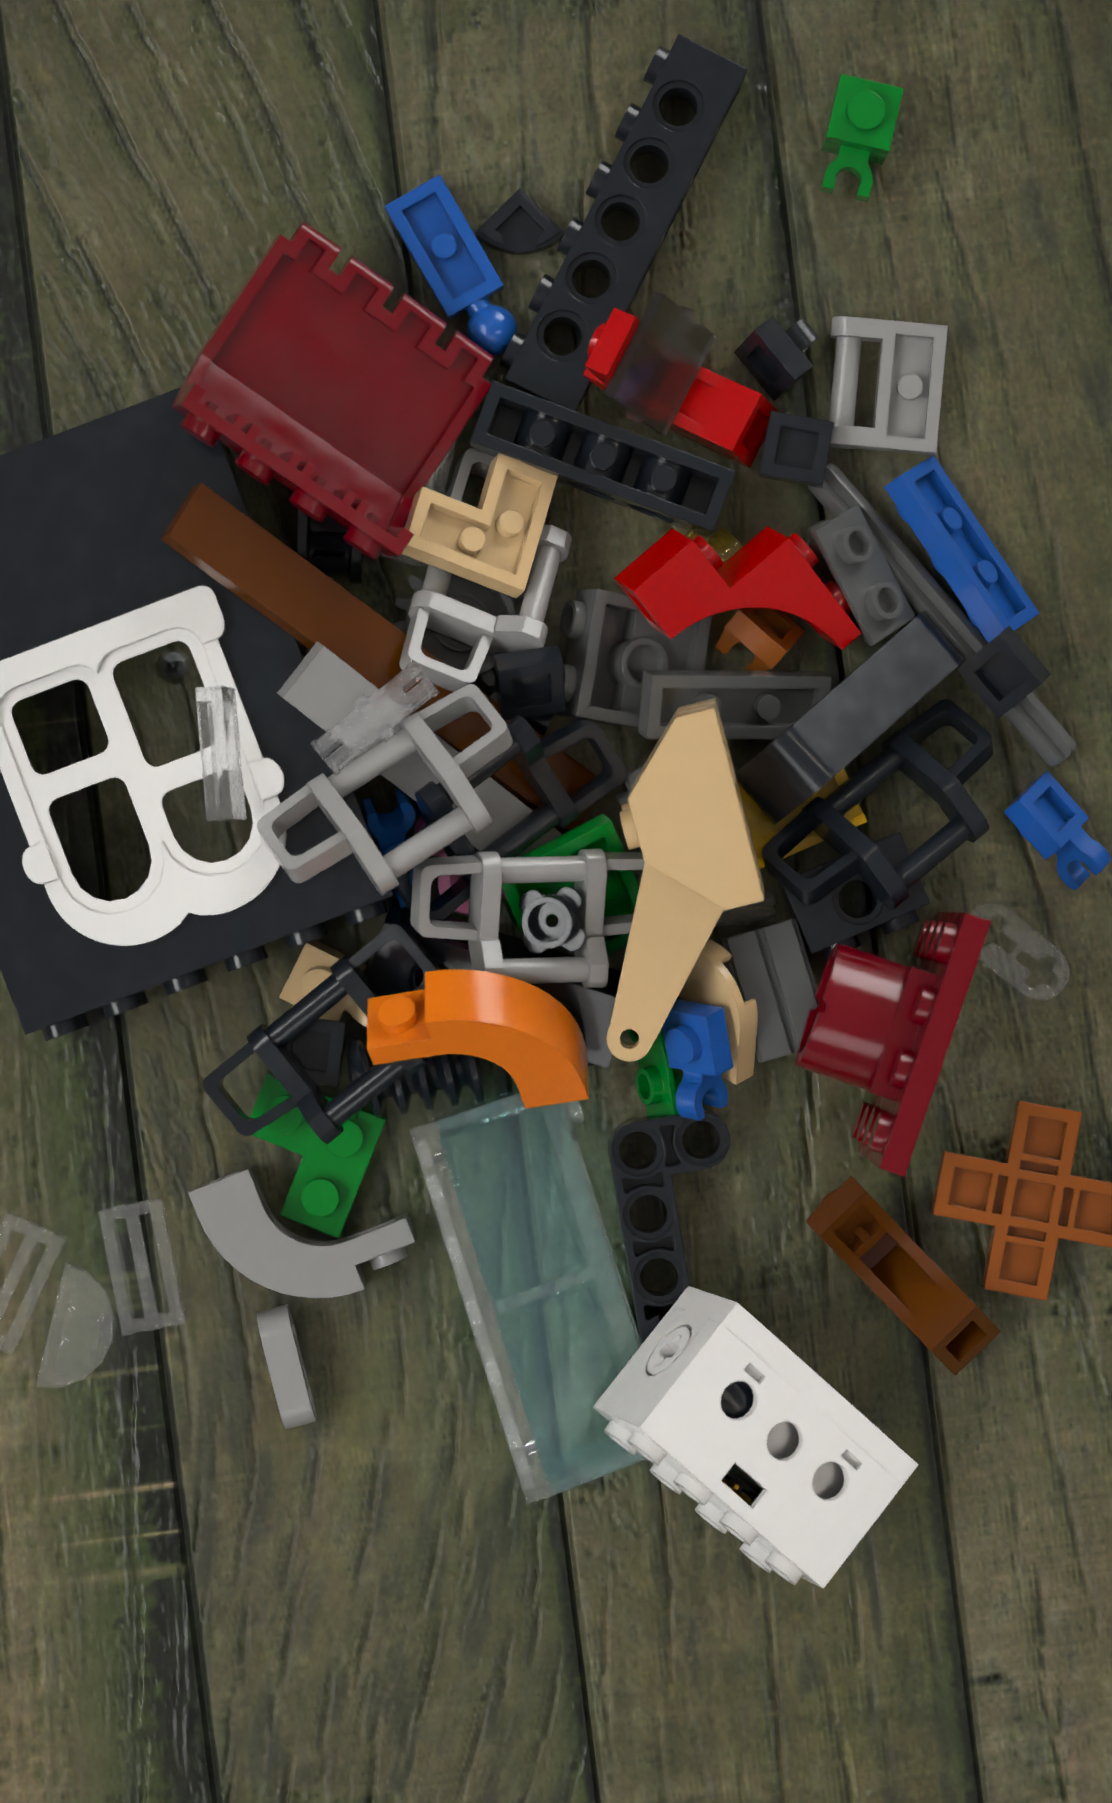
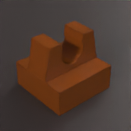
[715,608,805,671]

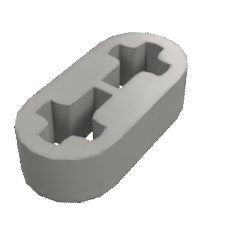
[257,1304,317,1430]

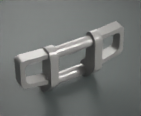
[399,448,572,692]
[257,684,513,896]
[410,849,645,988]

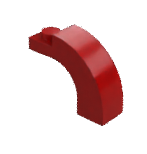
[583,307,779,468]

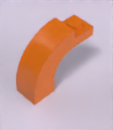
[367,969,589,1109]

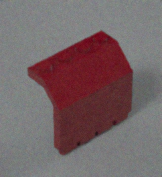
[171,221,494,560]

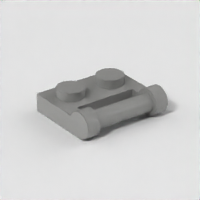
[829,316,948,456]

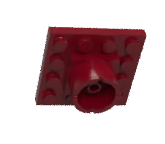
[795,912,991,1177]

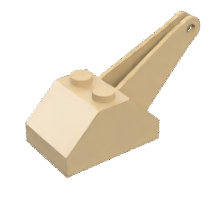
[607,698,764,1062]

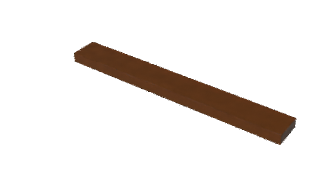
[160,482,596,834]

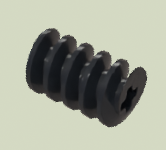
[347,1038,484,1120]

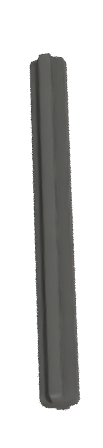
[808,463,1077,767]

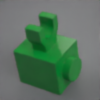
[820,73,904,202]

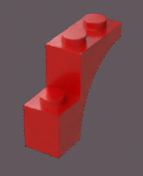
[614,526,861,650]

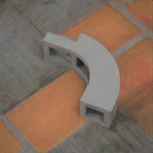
[188,1165,417,1298]

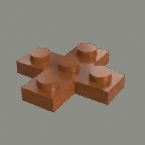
[931,1100,1112,1301]

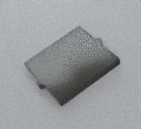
[604,291,716,436]

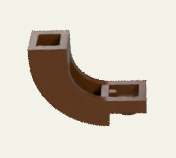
[805,1176,1001,1376]

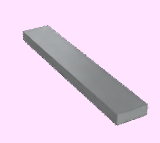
[277,641,562,857]

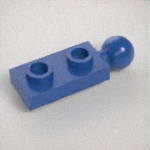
[384,174,518,356]

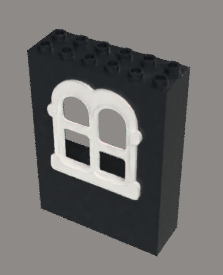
[0,387,396,1041]

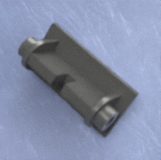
[806,504,915,646]

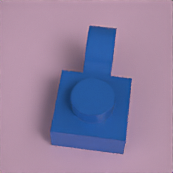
[1004,770,1111,890]
[362,788,415,908]
[662,999,733,1121]

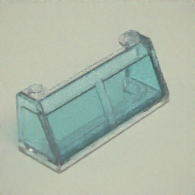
[409,1089,646,1504]

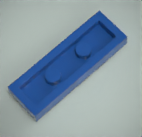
[884,455,1040,643]

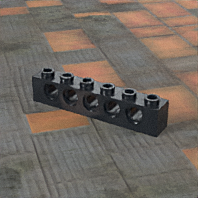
[499,34,748,412]

